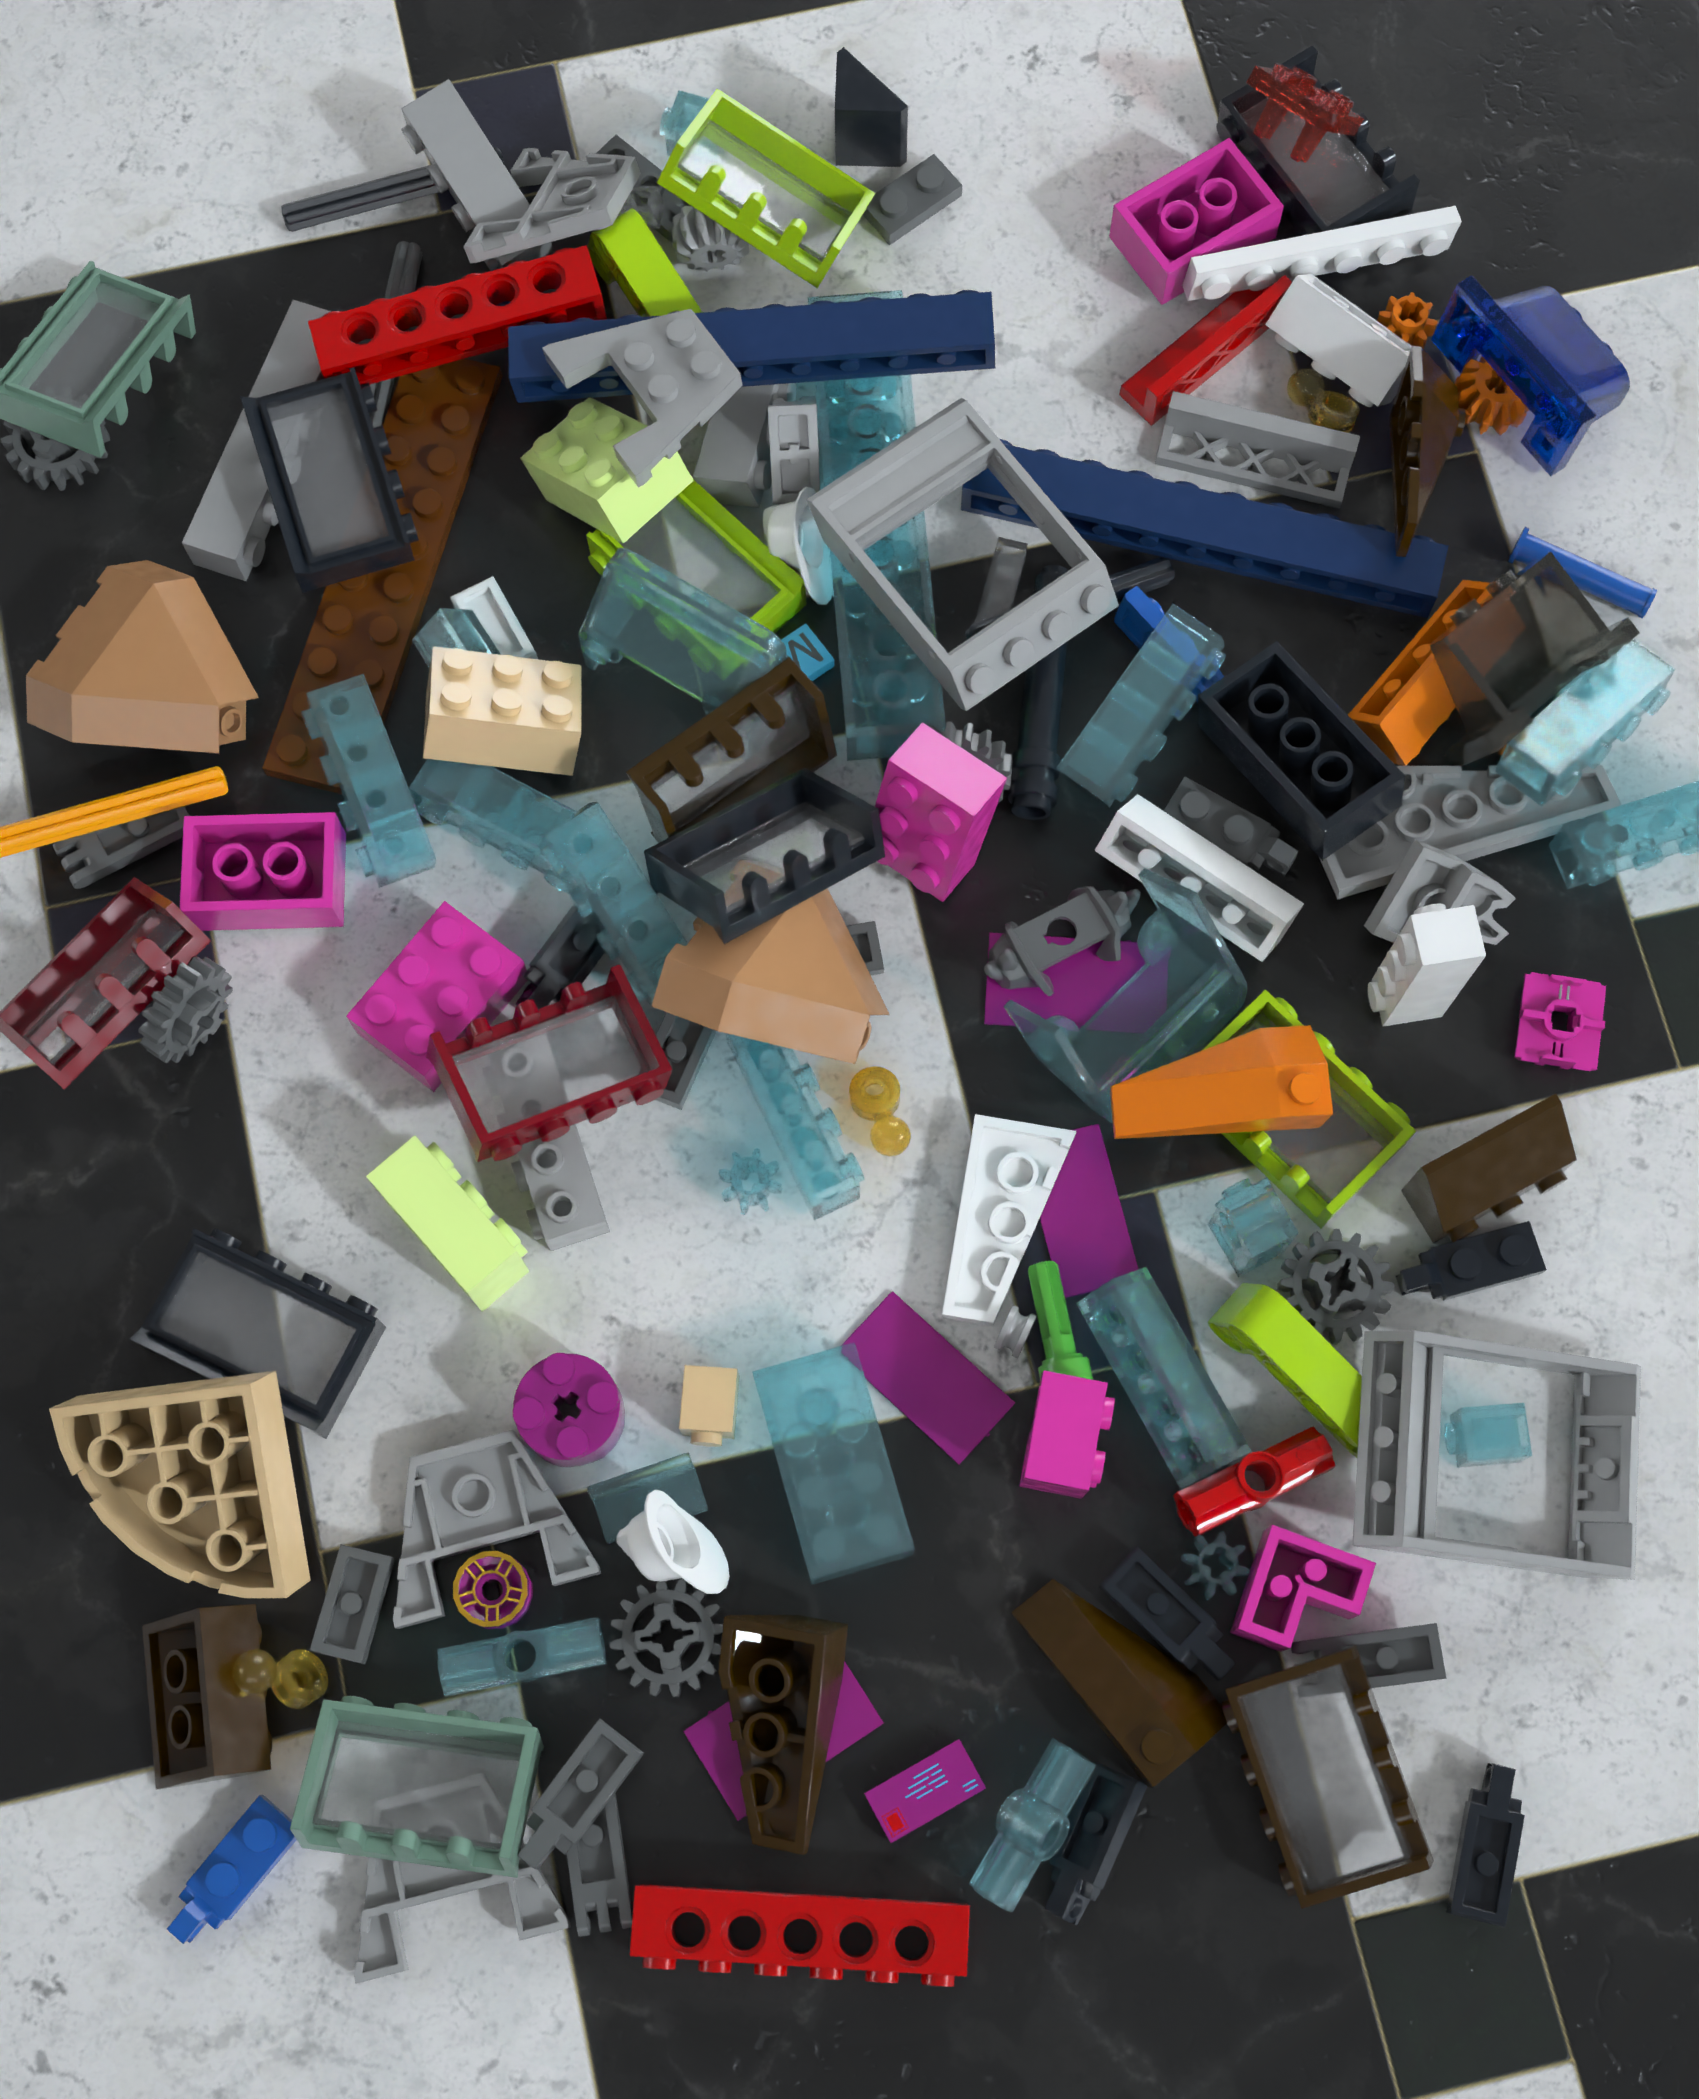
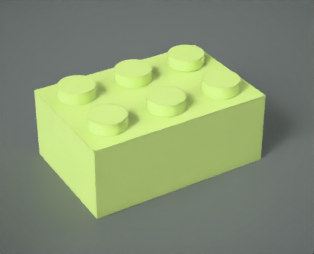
[520,398,694,543]
[366,1135,529,1312]

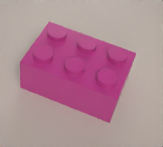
[1109,138,1284,305]
[875,722,1007,902]
[180,812,346,931]
[346,901,528,1092]

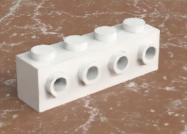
[1095,794,1304,962]
[1368,904,1486,1026]

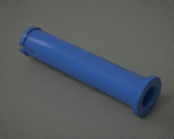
[1507,527,1657,619]

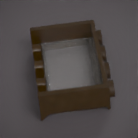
[626,657,837,843]
[1222,1645,1434,1909]

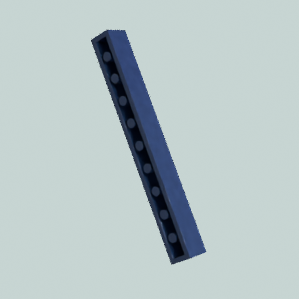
[508,290,996,403]
[961,439,1449,618]

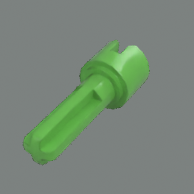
[1028,1261,1093,1380]

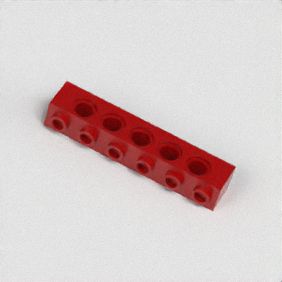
[308,245,607,385]
[630,1884,970,1987]

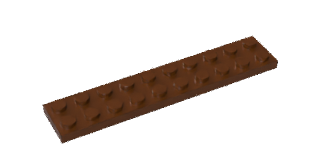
[262,359,503,799]

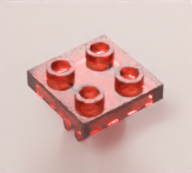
[1246,63,1364,163]

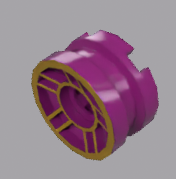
[453,1551,533,1630]

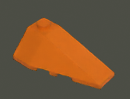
[1110,1025,1333,1139]

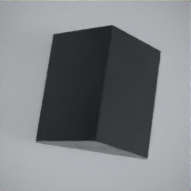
[835,47,908,167]

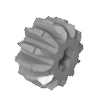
[671,206,749,272]

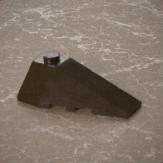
[1389,346,1466,557]
[1011,1579,1227,1788]

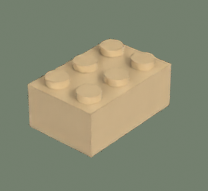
[423,646,581,776]

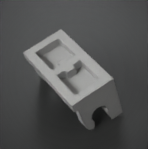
[768,396,820,504]

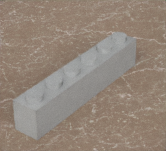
[182,300,331,581]

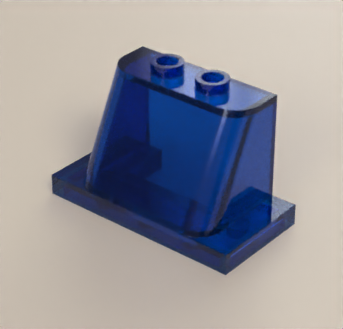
[1431,275,1630,477]

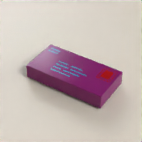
[864,1739,986,1843]

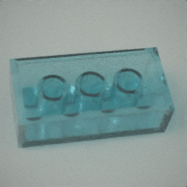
[752,1342,915,1585]

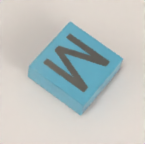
[767,623,835,681]

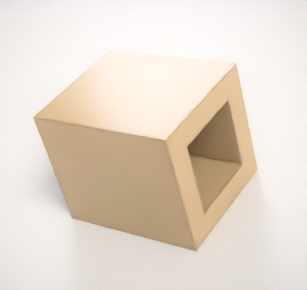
[679,1365,740,1447]

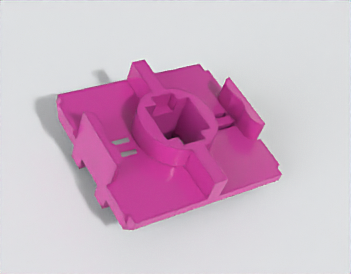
[1515,972,1606,1071]

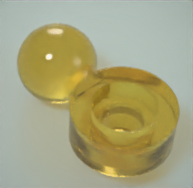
[1287,368,1360,433]
[849,1066,911,1157]
[232,1649,328,1709]

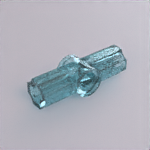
[437,1617,607,1697]
[969,1738,1096,1912]

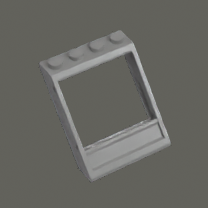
[806,398,1119,711]
[1352,1330,1641,1580]

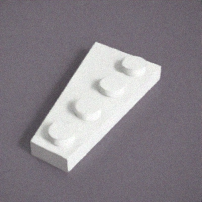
[941,1114,1076,1327]

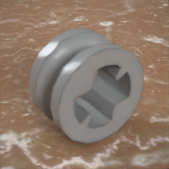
[994,1305,1037,1359]

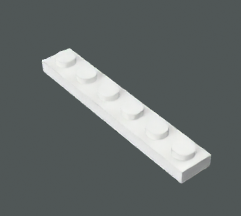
[1182,206,1462,301]

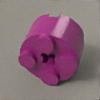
[513,1353,625,1467]

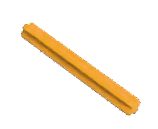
[0,766,228,858]

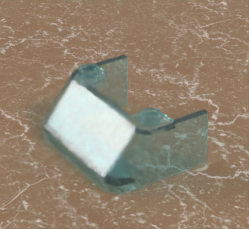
[578,548,790,758]
[1003,868,1247,1123]

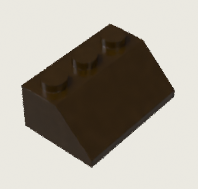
[1401,1094,1577,1244]
[142,1604,272,1790]

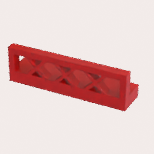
[1119,275,1292,426]

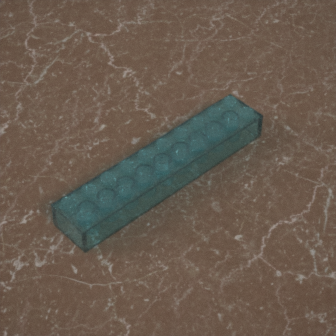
[807,290,946,761]

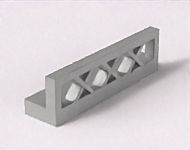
[1155,391,1360,509]

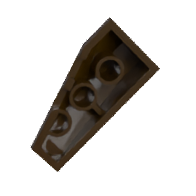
[719,1615,848,1855]

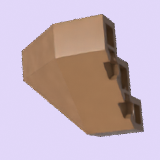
[26,560,259,753]
[651,862,890,1064]

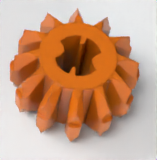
[1454,351,1535,436]

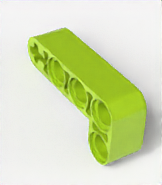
[587,208,702,317]
[1208,1283,1362,1458]

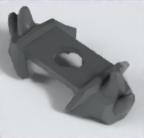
[984,886,1140,996]

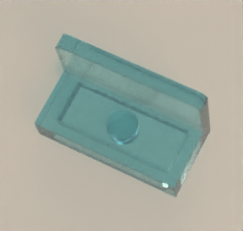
[587,1452,709,1545]

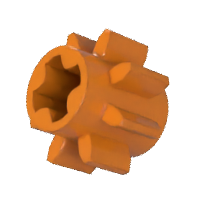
[1377,292,1438,349]

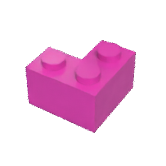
[1019,1370,1115,1499]
[1230,1525,1376,1652]

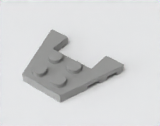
[464,148,641,263]
[542,309,742,488]
[393,1430,601,1629]
[354,1774,571,1984]

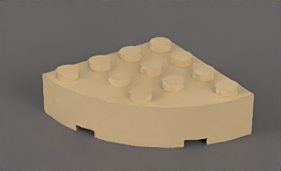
[49,1371,311,1598]

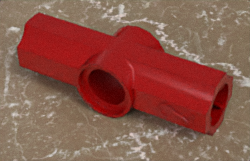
[1173,1426,1336,1537]

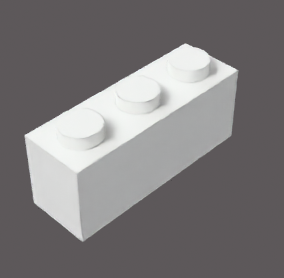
[1265,273,1411,407]

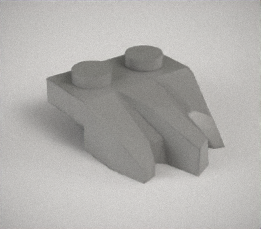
[1364,839,1516,945]

